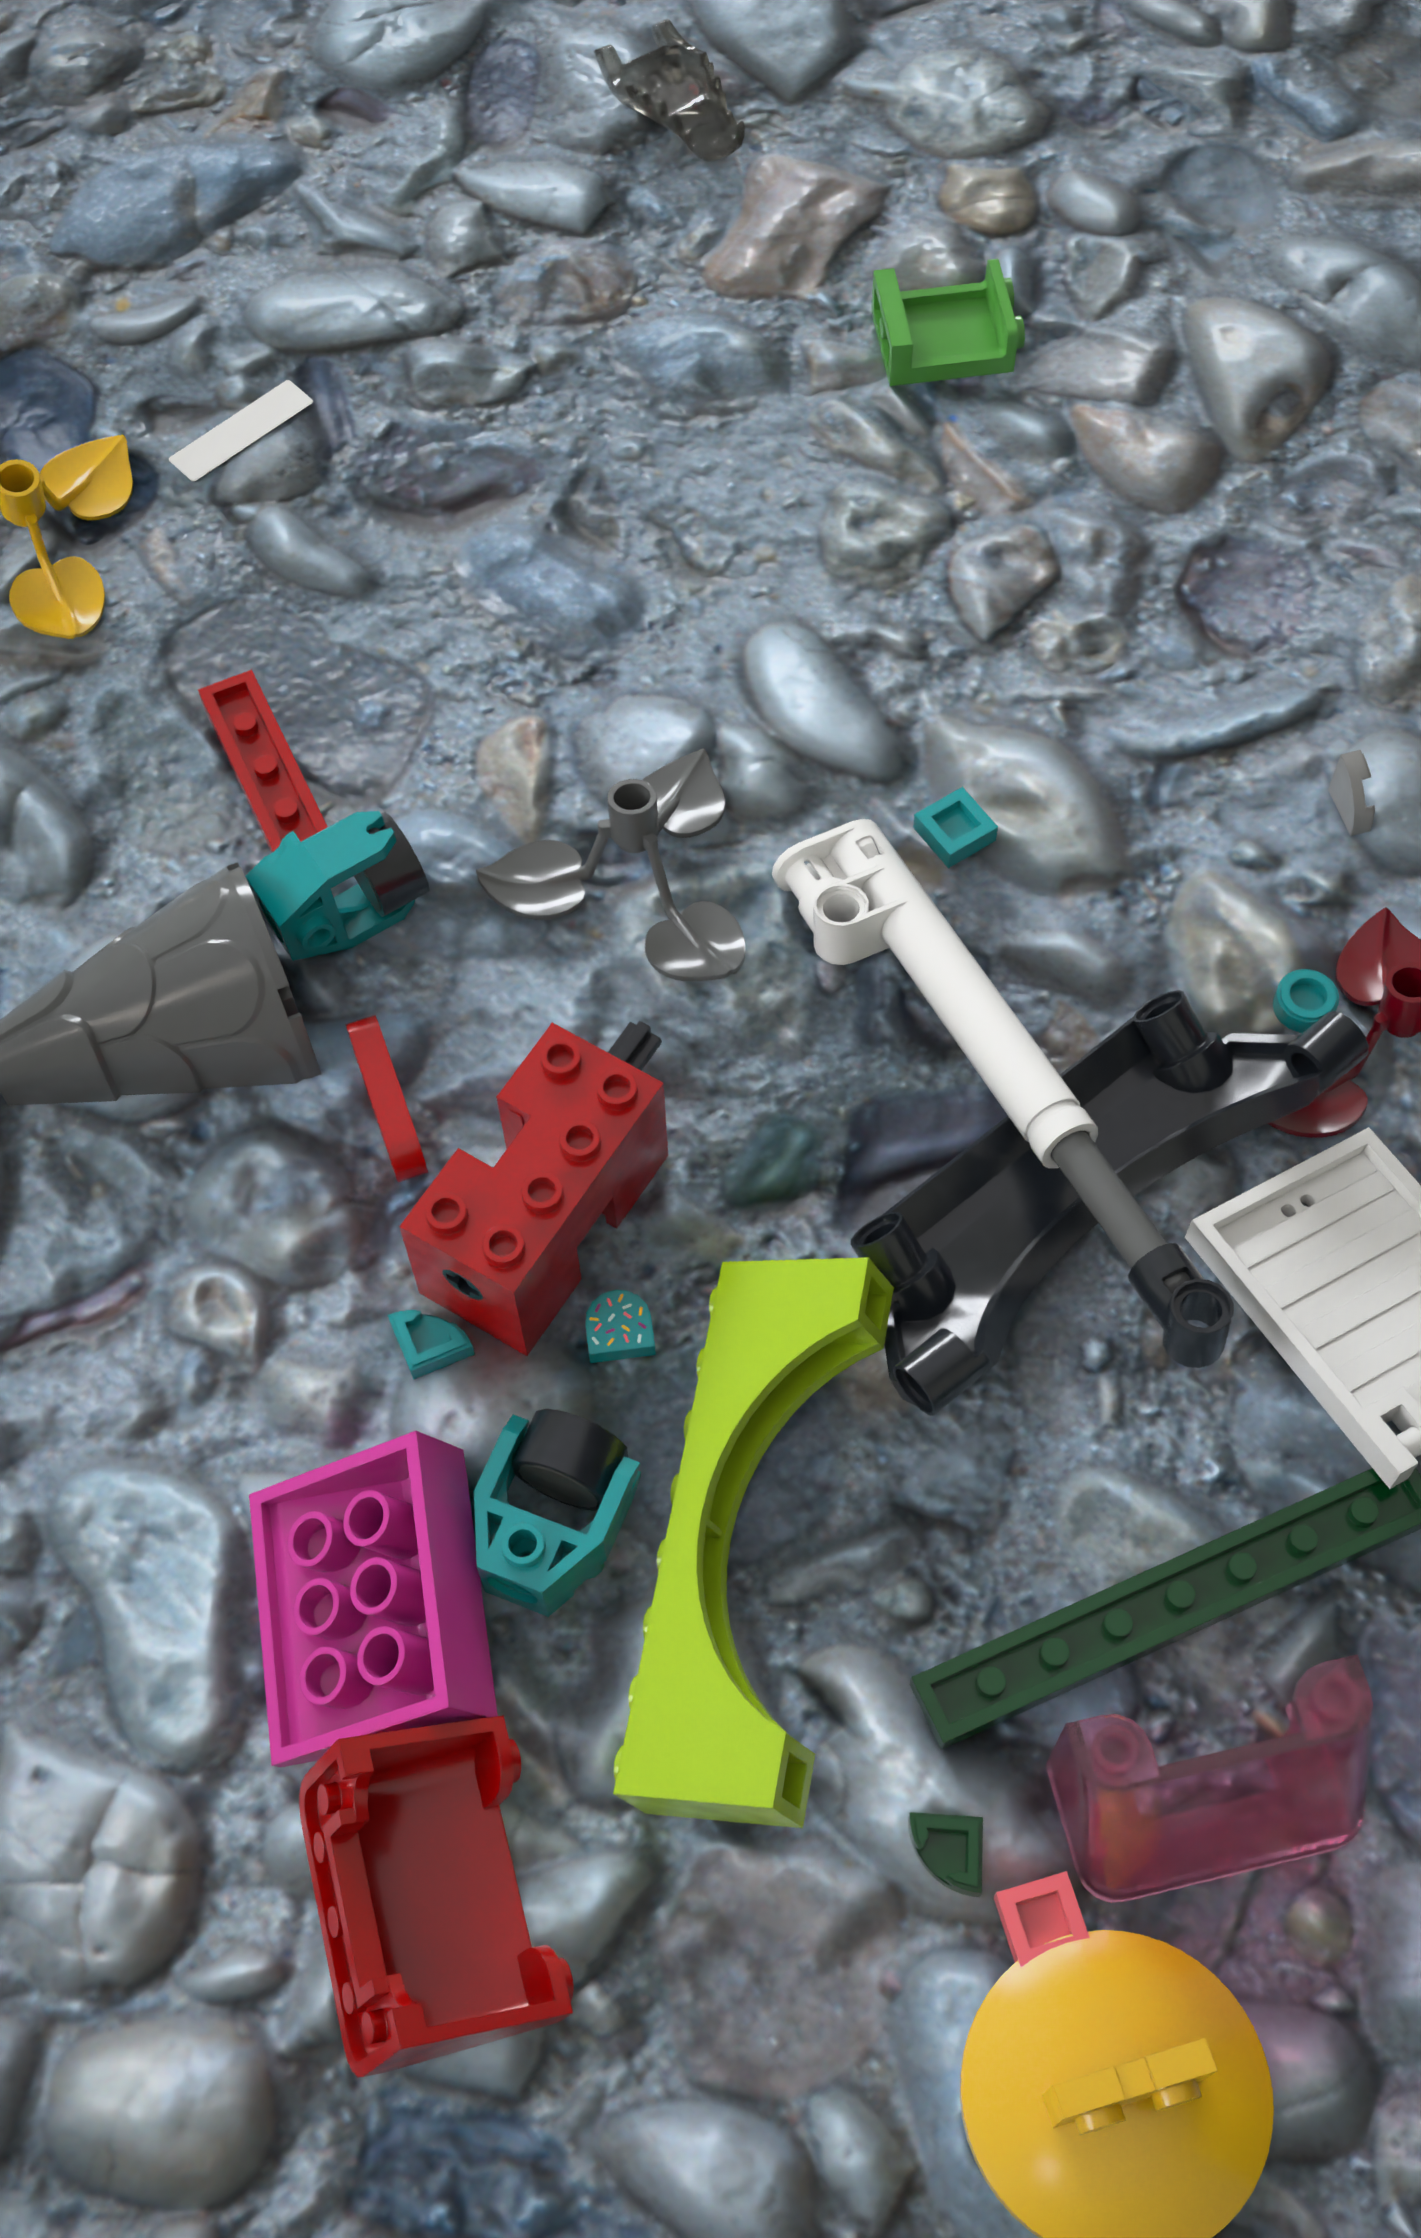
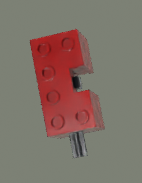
[399,1021,668,1356]

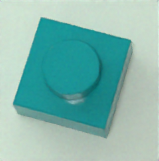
[913,786,998,868]

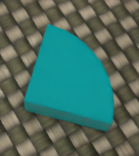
[387,1310,475,1380]

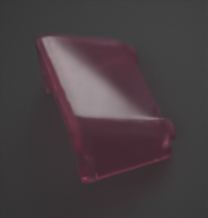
[1045,1654,1373,1903]

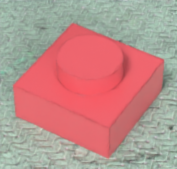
[993,1871,1090,1968]

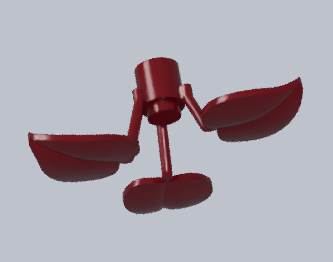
[1268,907,1421,1138]

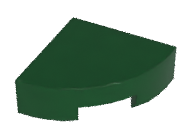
[908,1812,983,1898]

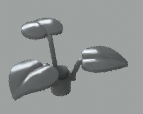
[476,748,746,981]

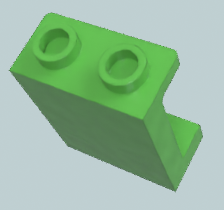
[871,259,1025,386]

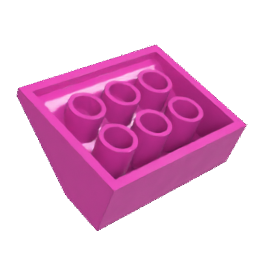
[249,1431,498,1767]

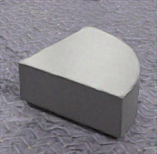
[1328,750,1375,836]

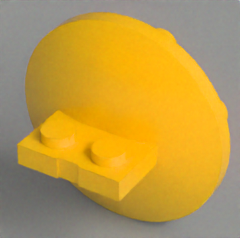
[960,1930,1274,2238]

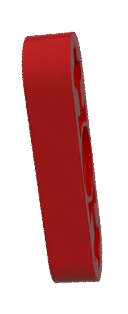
[345,1015,428,1183]

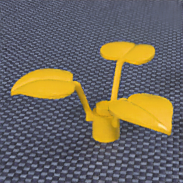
[0,435,133,639]

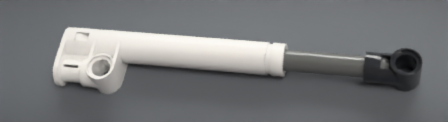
[772,819,1234,1368]

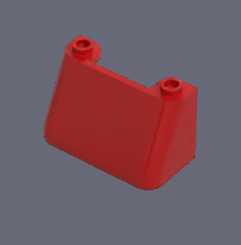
[299,1715,574,2078]

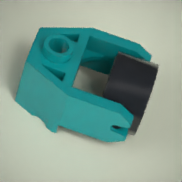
[245,811,430,961]
[474,1409,641,1617]

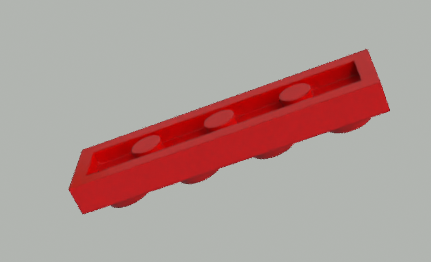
[198,669,328,852]

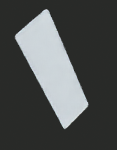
[169,380,313,481]

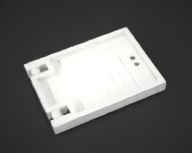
[1185,1127,1421,1489]

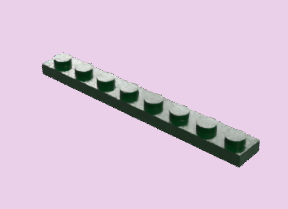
[909,1468,1421,1750]

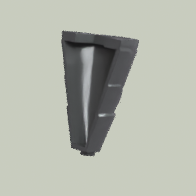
[0,862,321,1105]

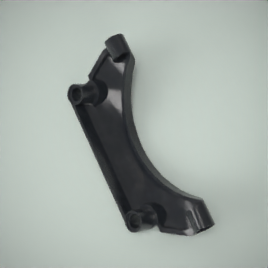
[850,990,1369,1416]

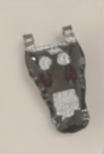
[594,19,745,162]

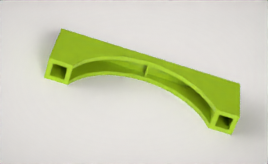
[613,1257,894,1828]

